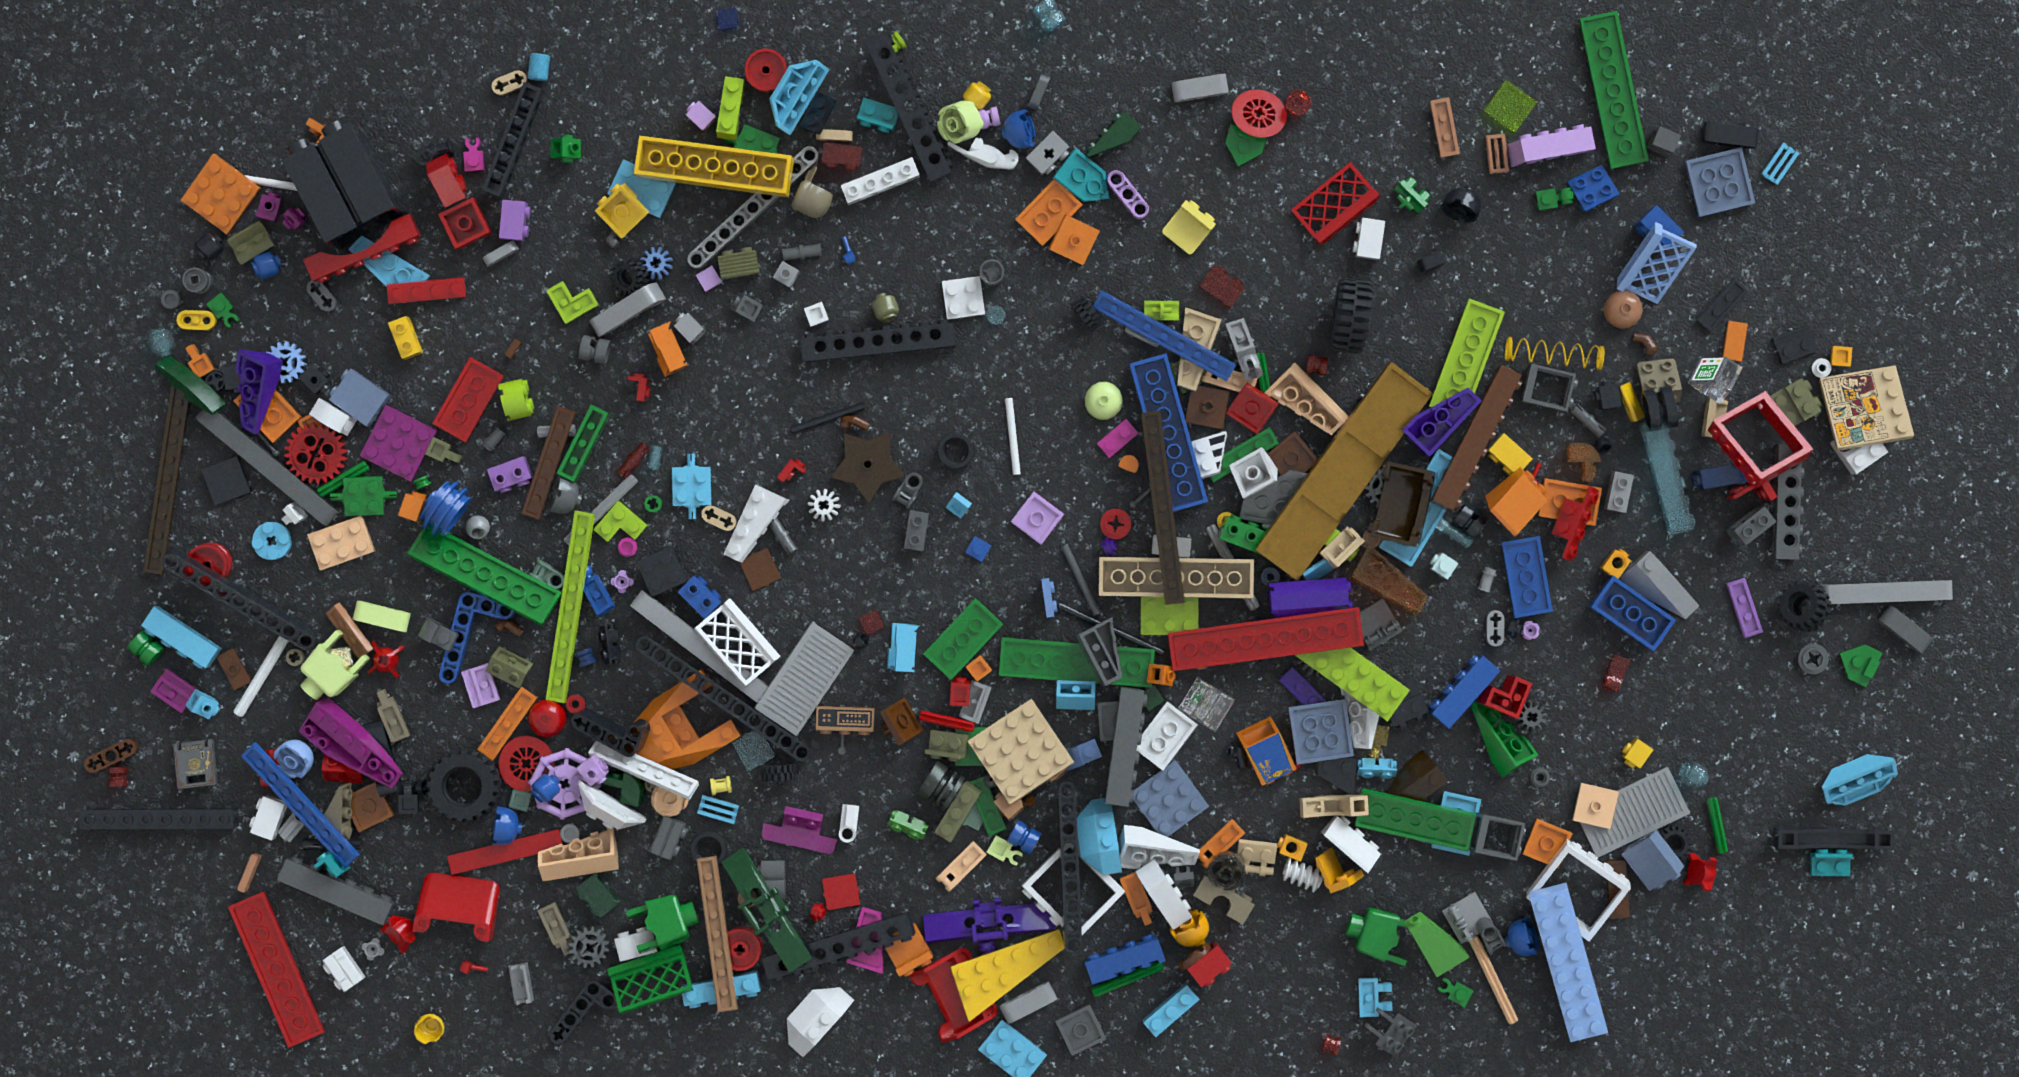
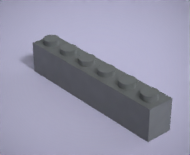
[277,856,395,925]

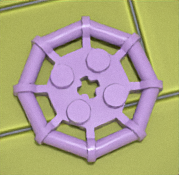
[528,748,601,820]

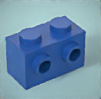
[678,575,722,619]

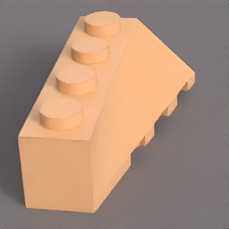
[1264,363,1349,435]
[538,827,619,881]

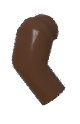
[1632,332,1657,356]
[840,416,869,431]
[494,619,524,637]

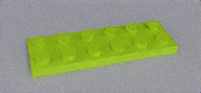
[1428,299,1505,420]
[1295,648,1410,722]

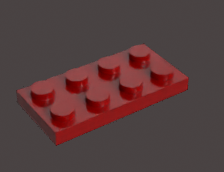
[432,357,504,443]

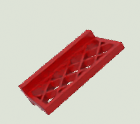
[1291,162,1380,247]

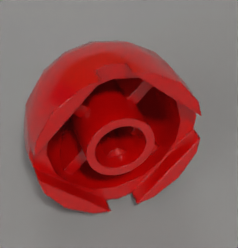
[528,699,567,737]

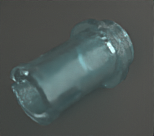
[646,445,663,470]

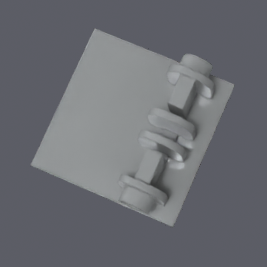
[1442,892,1492,944]

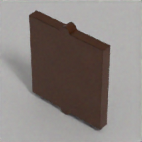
[739,548,782,591]

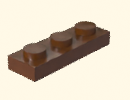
[1605,859,1630,919]

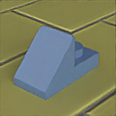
[1067,738,1102,771]

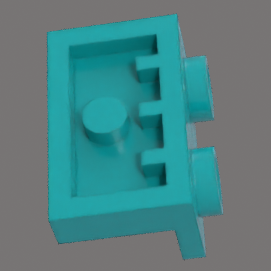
[856,97,899,133]
[1810,849,1853,876]
[314,851,351,877]

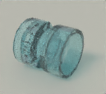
[1031,0,1067,33]

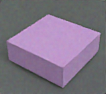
[696,266,722,292]

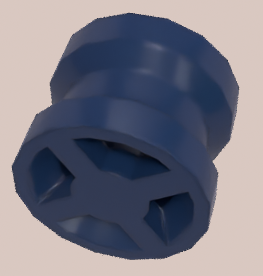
[574,647,597,668]

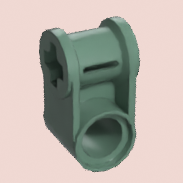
[529,559,565,589]

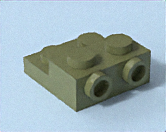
[1770,378,1822,426]

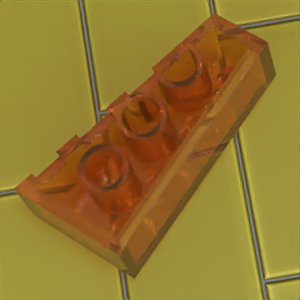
[1349,543,1428,616]

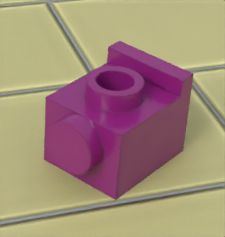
[256,192,284,222]

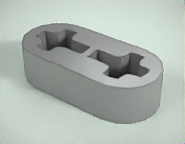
[483,241,519,267]
[1486,610,1504,647]

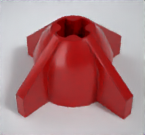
[367,640,405,678]
[1683,853,1717,892]
[379,915,416,954]

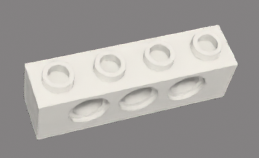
[841,157,920,205]

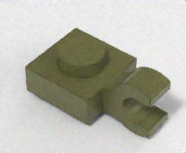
[425,437,462,463]

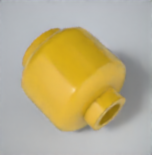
[963,81,991,110]

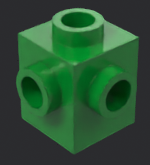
[550,135,581,163]

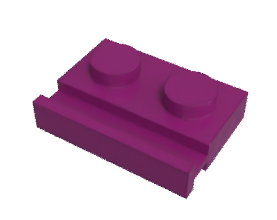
[150,668,198,713]

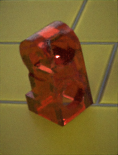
[1602,654,1631,693]

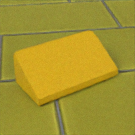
[1619,382,1644,422]

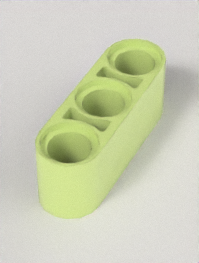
[353,601,411,632]

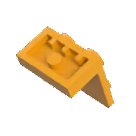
[1315,847,1364,893]

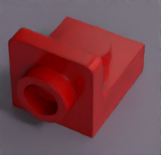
[777,459,807,482]
[950,677,970,706]

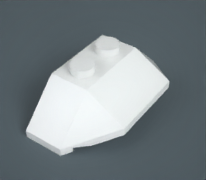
[577,778,646,829]
[787,987,854,1057]

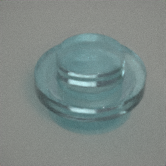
[986,305,1006,325]

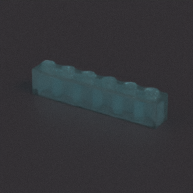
[1639,422,1695,535]

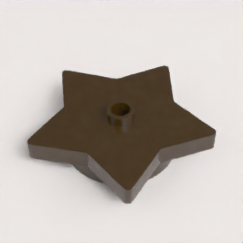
[832,433,905,502]

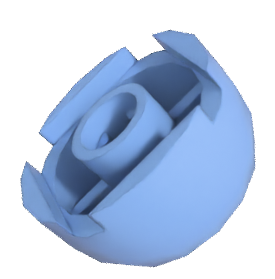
[274,739,314,778]

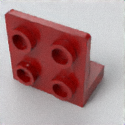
[1726,481,1777,501]
[321,754,364,783]

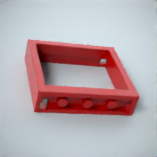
[1708,391,1813,489]

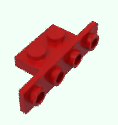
[1552,486,1599,562]

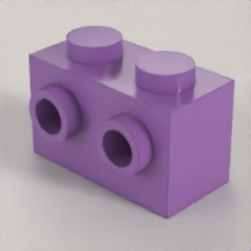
[499,200,531,242]
[487,456,533,493]

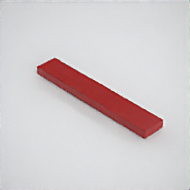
[447,829,564,875]

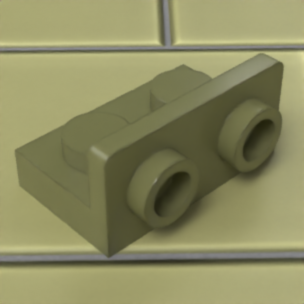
[227,221,274,265]
[486,646,533,688]
[924,729,969,762]

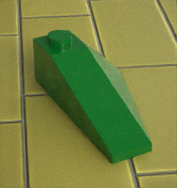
[1471,701,1538,778]

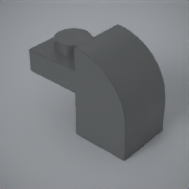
[418,617,459,651]

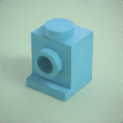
[186,689,219,719]

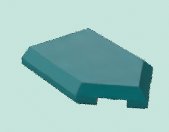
[1053,148,1109,202]

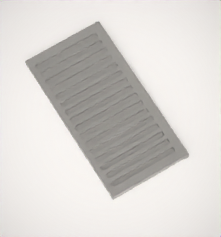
[754,622,854,736]
[1580,767,1690,858]

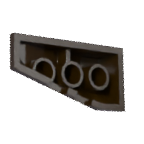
[1386,749,1448,801]

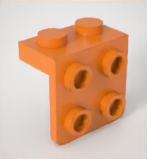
[885,923,933,977]

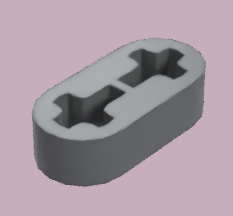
[1028,74,1051,111]
[306,280,338,312]

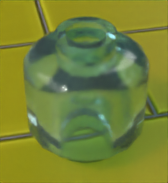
[147,327,176,357]
[1679,760,1709,789]

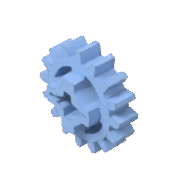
[266,341,307,383]

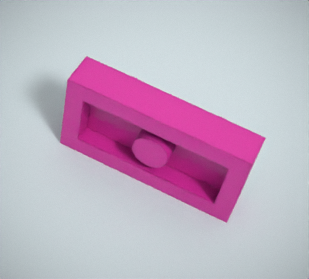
[1097,419,1138,458]

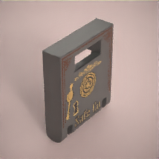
[173,739,218,789]

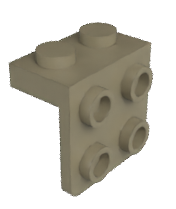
[1637,359,1682,407]

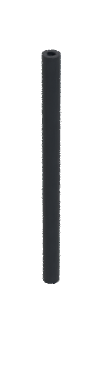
[1057,602,1165,656]

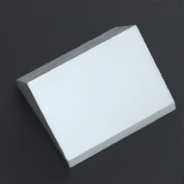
[1229,447,1278,499]

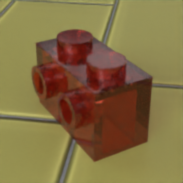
[822,142,863,171]

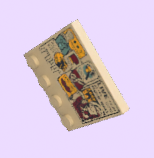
[1819,365,1914,451]

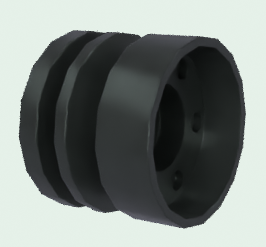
[916,761,965,812]

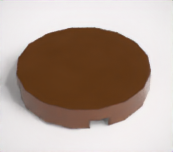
[1177,941,1211,971]

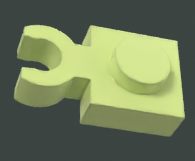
[987,835,1023,865]

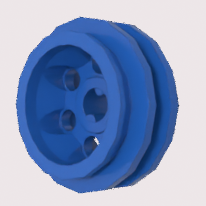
[419,481,472,537]

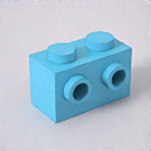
[1056,680,1096,710]

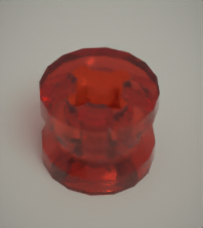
[1321,1033,1342,1056]

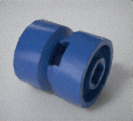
[1006,820,1042,855]

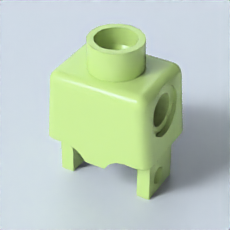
[300,630,370,700]

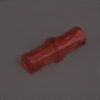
[617,442,651,479]

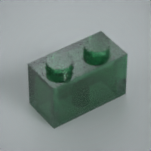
[576,873,620,918]

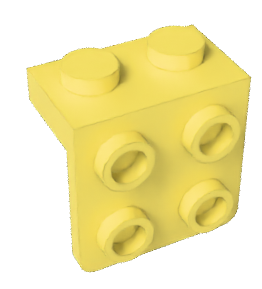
[1162,200,1216,254]

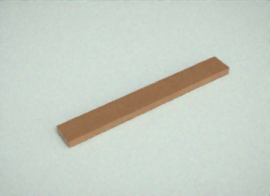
[697,856,738,1012]

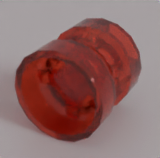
[1306,354,1328,376]
[108,766,128,787]

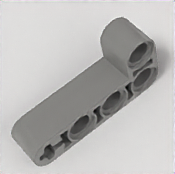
[589,282,666,338]

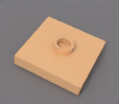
[1572,783,1619,829]

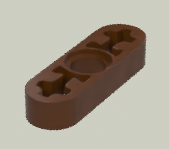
[84,739,138,773]

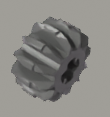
[1514,700,1548,733]

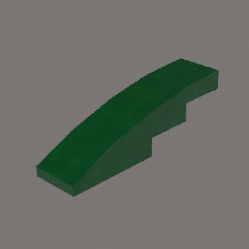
[155,355,226,415]

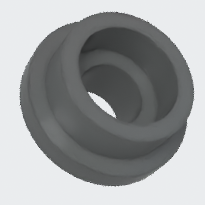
[1530,768,1550,787]

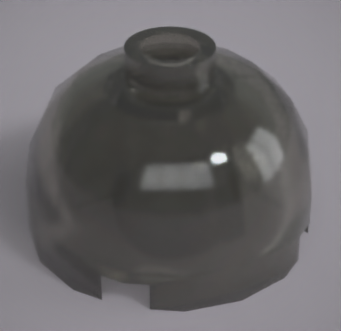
[1207,851,1246,891]

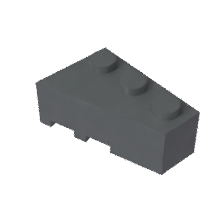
[1075,617,1122,687]

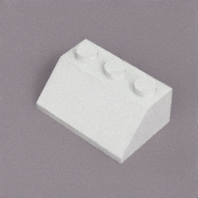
[1321,815,1381,873]

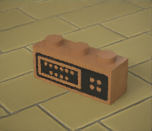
[816,706,875,735]

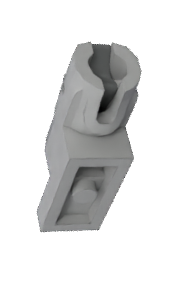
[1226,318,1263,381]

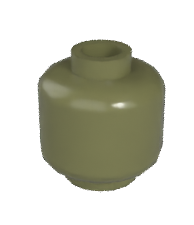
[872,293,899,323]

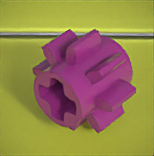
[282,207,306,231]

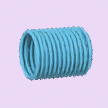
[527,53,550,81]

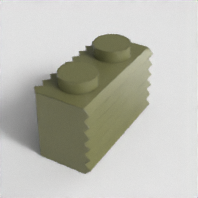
[717,247,760,280]

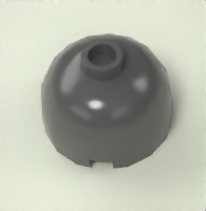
[548,475,582,514]

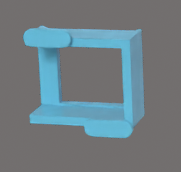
[887,623,919,672]

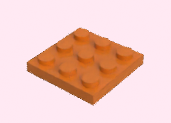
[181,154,261,234]

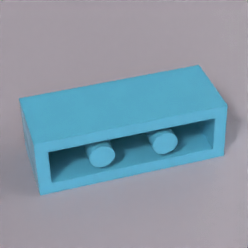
[1142,983,1199,1037]

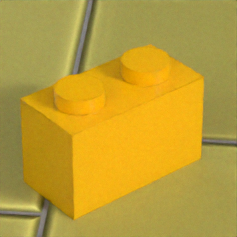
[1487,433,1533,476]

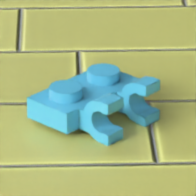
[1358,977,1392,1017]

